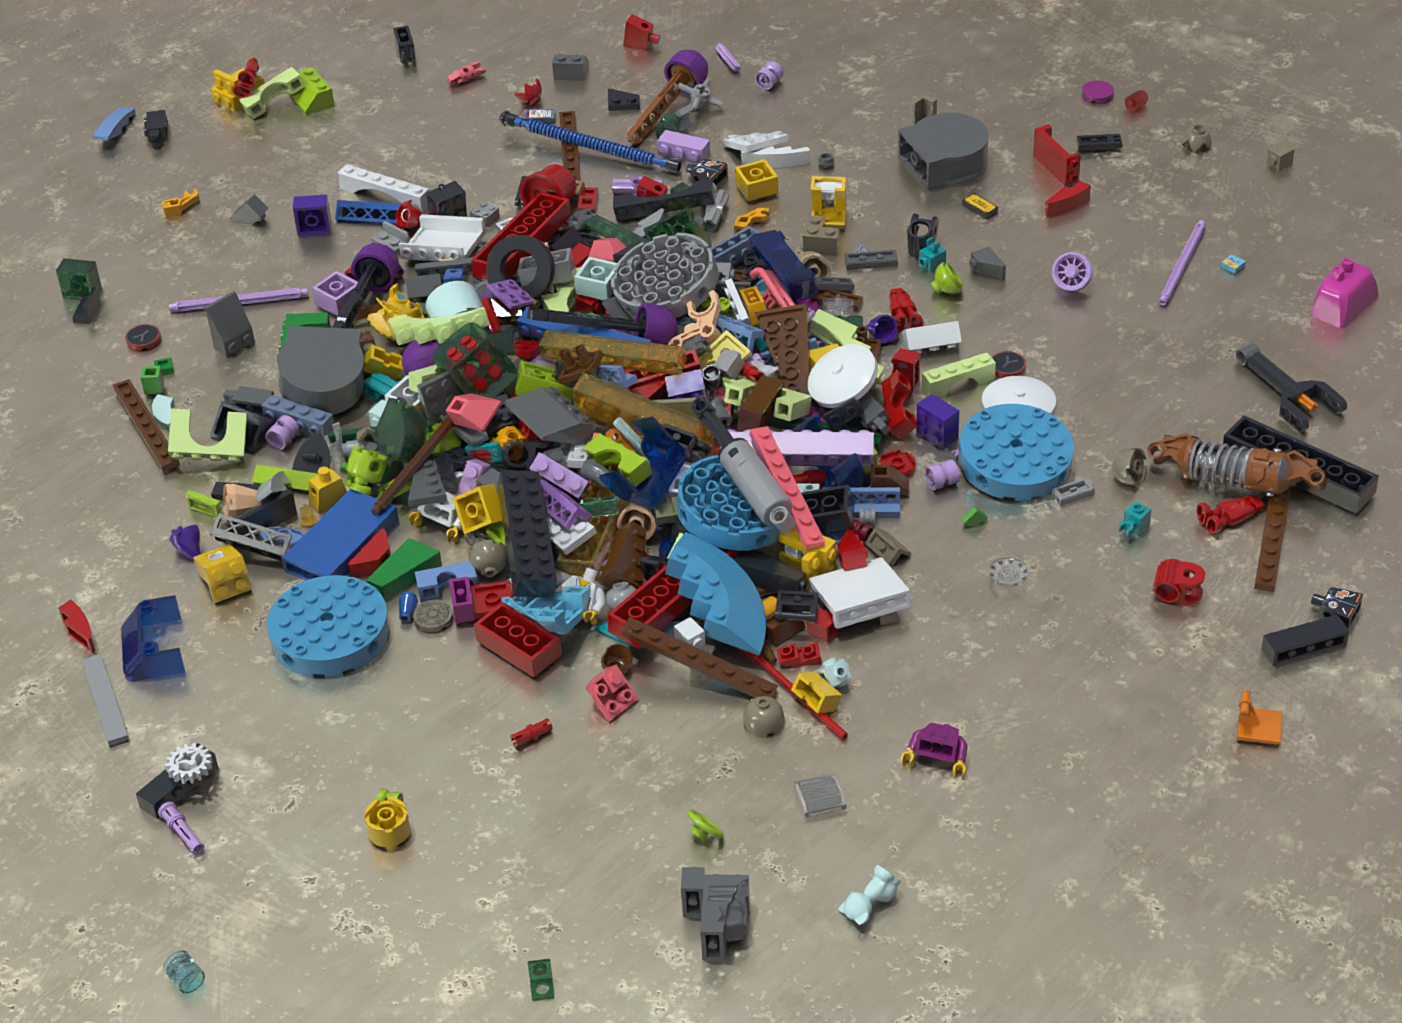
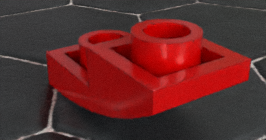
[776,642,822,667]

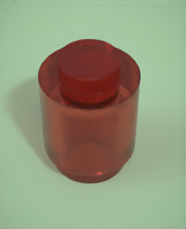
[1125,90,1148,111]

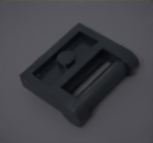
[775,590,818,624]

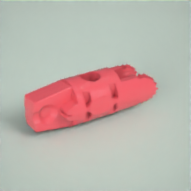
[447,61,486,86]

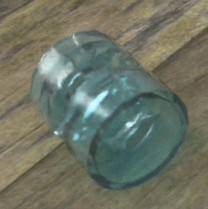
[163,950,205,994]

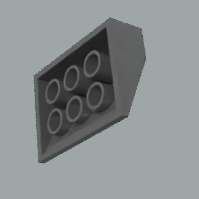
[504,387,594,445]

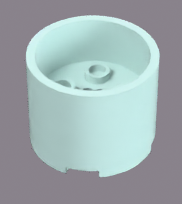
[426,281,490,345]

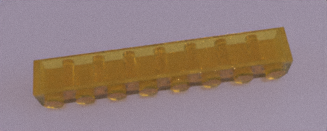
[539,330,687,375]

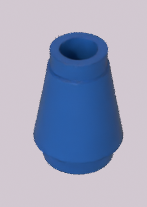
[399,592,418,622]

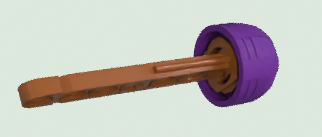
[627,50,708,144]

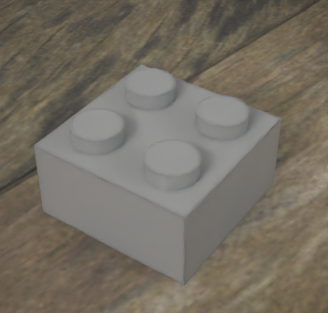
[470,201,500,227]

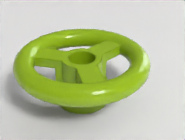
[687,809,724,840]

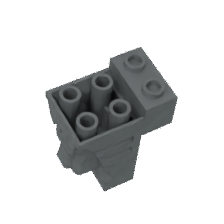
[681,867,750,960]

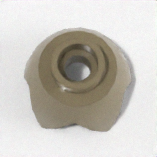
[1182,124,1212,153]

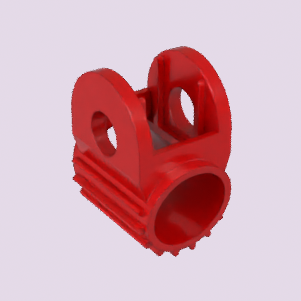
[1153,559,1205,605]

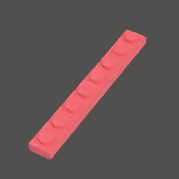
[749,427,825,550]

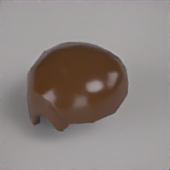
[601,644,633,675]

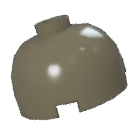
[1112,448,1147,486]
[468,540,507,577]
[743,696,785,737]

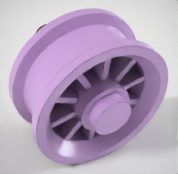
[1052,252,1093,291]

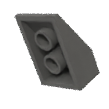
[205,291,255,357]

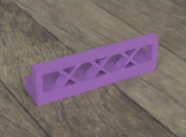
[540,478,591,530]

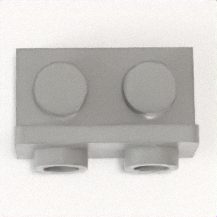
[371,221,409,255]

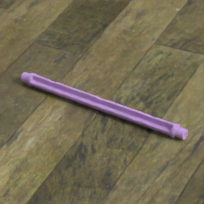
[1158,220,1206,306]
[169,288,308,312]

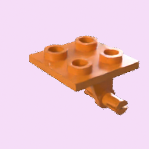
[1237,690,1282,745]

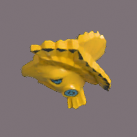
[367,284,425,341]

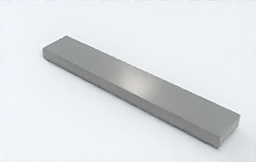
[81,654,129,746]

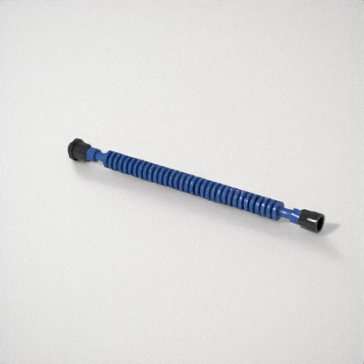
[499,110,682,174]

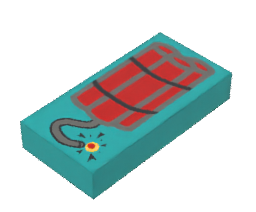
[465,442,503,462]

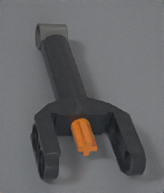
[1236,343,1347,432]

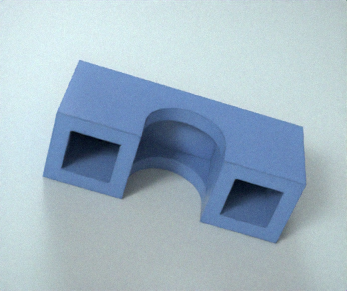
[415,561,478,602]

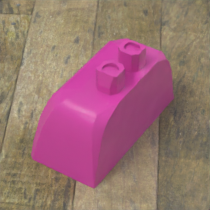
[1311,258,1378,328]

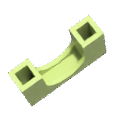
[724,378,812,421]
[168,408,247,463]

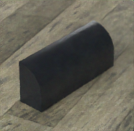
[221,489,297,548]

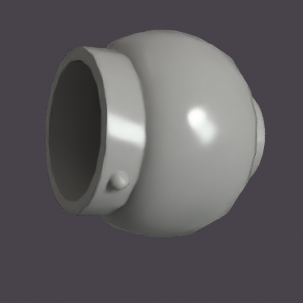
[606,582,637,611]

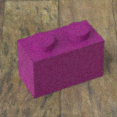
[449,576,475,624]

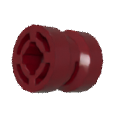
[851,519,874,544]

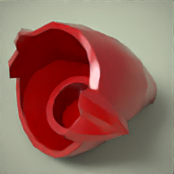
[396,199,423,230]

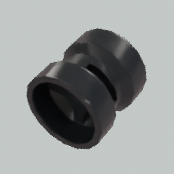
[702,365,723,390]

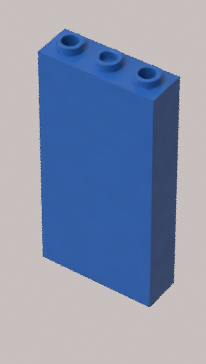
[282,489,399,581]

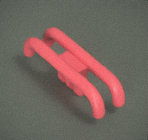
[749,267,795,310]

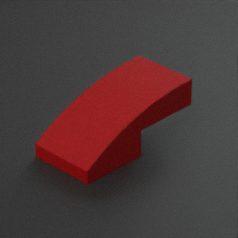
[578,187,599,211]

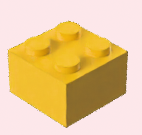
[735,159,779,201]
[452,484,502,534]

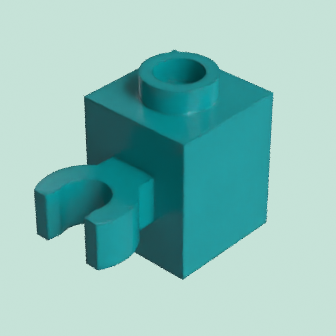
[919,237,946,272]
[1118,501,1152,537]

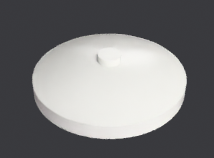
[808,344,878,408]
[982,376,1056,415]

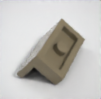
[912,94,937,125]
[865,527,912,566]

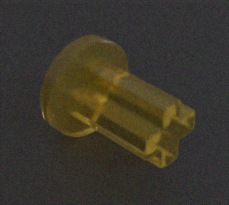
[300,504,317,528]

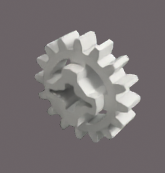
[165,743,213,784]

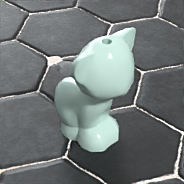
[839,865,901,925]

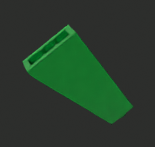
[366,538,442,601]

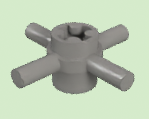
[677,78,723,112]

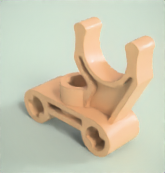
[668,290,722,353]

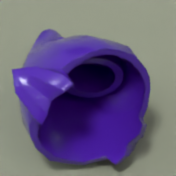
[866,314,898,343]
[169,525,201,560]

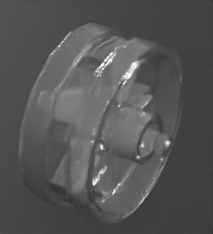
[822,294,854,318]

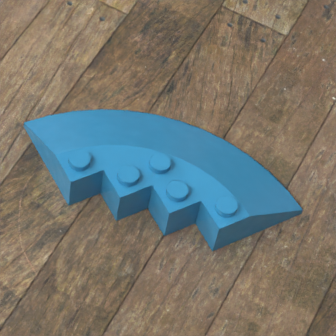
[666,532,766,655]

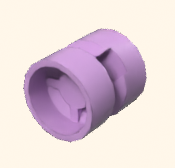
[755,61,784,90]
[265,415,300,450]
[925,459,960,490]

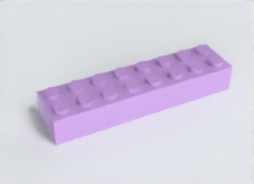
[720,429,874,467]

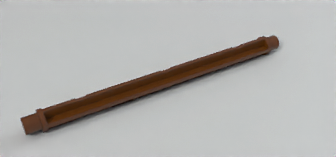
[371,415,455,515]

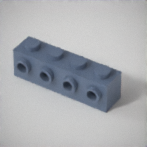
[710,226,762,266]
[261,395,335,441]

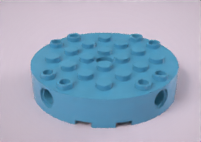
[958,404,1074,501]
[676,455,780,551]
[267,575,390,677]

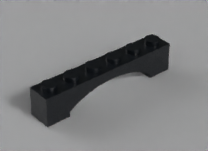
[613,179,715,221]

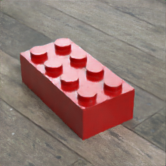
[474,602,562,678]

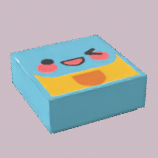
[1221,254,1246,274]

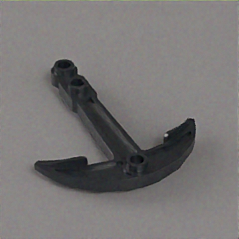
[437,445,528,484]

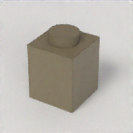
[1267,142,1295,170]

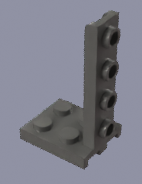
[417,370,489,447]

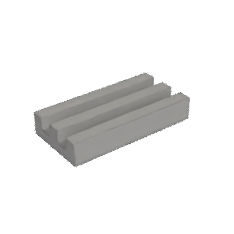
[1051,478,1095,505]

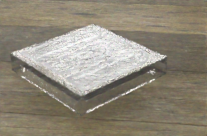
[794,773,847,818]

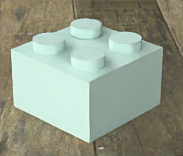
[574,257,617,300]

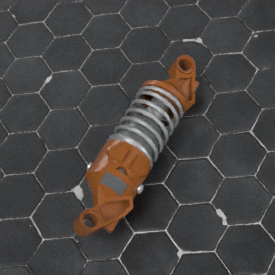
[1147,433,1327,496]

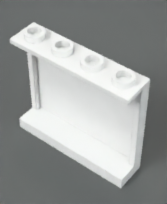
[399,214,486,261]
[809,557,911,629]

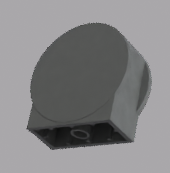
[898,113,989,190]
[277,326,364,415]

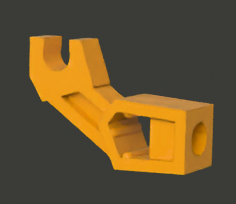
[161,189,199,218]
[734,208,770,234]

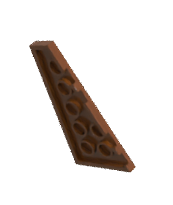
[754,304,812,405]

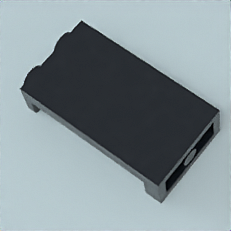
[823,398,864,430]

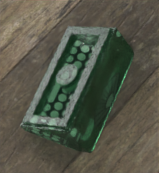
[579,496,619,518]

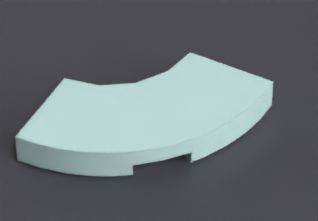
[152,394,174,429]

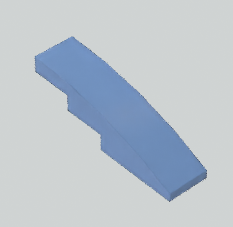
[93,107,135,140]

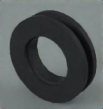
[486,235,555,300]

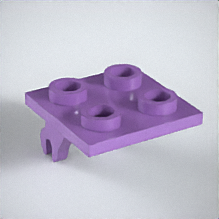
[481,279,534,309]

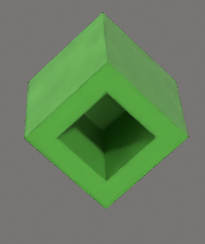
[140,366,164,395]

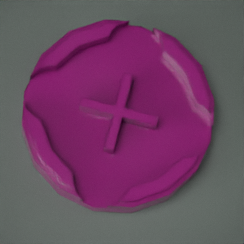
[1082,80,1114,103]

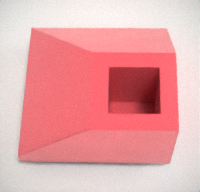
[588,238,626,262]
[446,394,502,432]
[586,665,639,722]

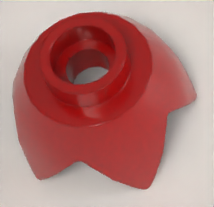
[514,78,542,106]

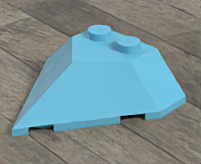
[501,586,591,634]

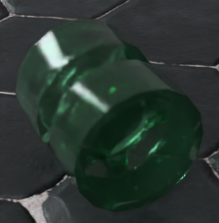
[655,113,681,139]

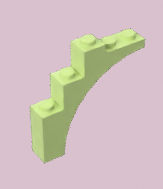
[542,267,581,312]
[388,307,490,345]
[809,309,885,392]

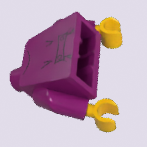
[901,723,968,779]

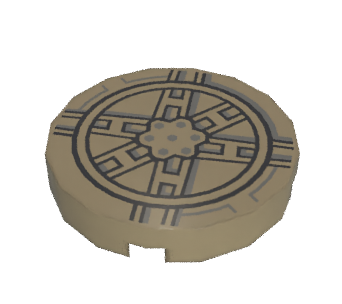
[413,600,453,633]

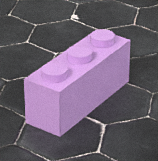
[657,130,710,163]
[529,452,590,500]

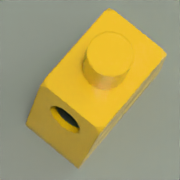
[309,467,347,514]

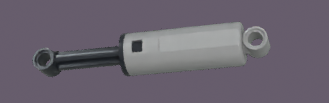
[691,397,796,533]

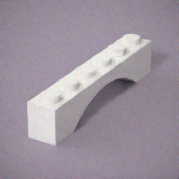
[337,164,429,213]

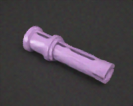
[158,802,205,855]

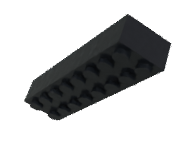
[1223,415,1379,514]
[497,470,557,598]

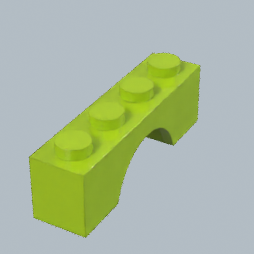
[584,434,652,487]

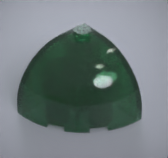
[643,208,712,248]
[372,397,430,463]

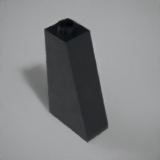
[734,549,807,593]

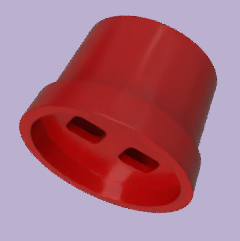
[520,164,576,206]

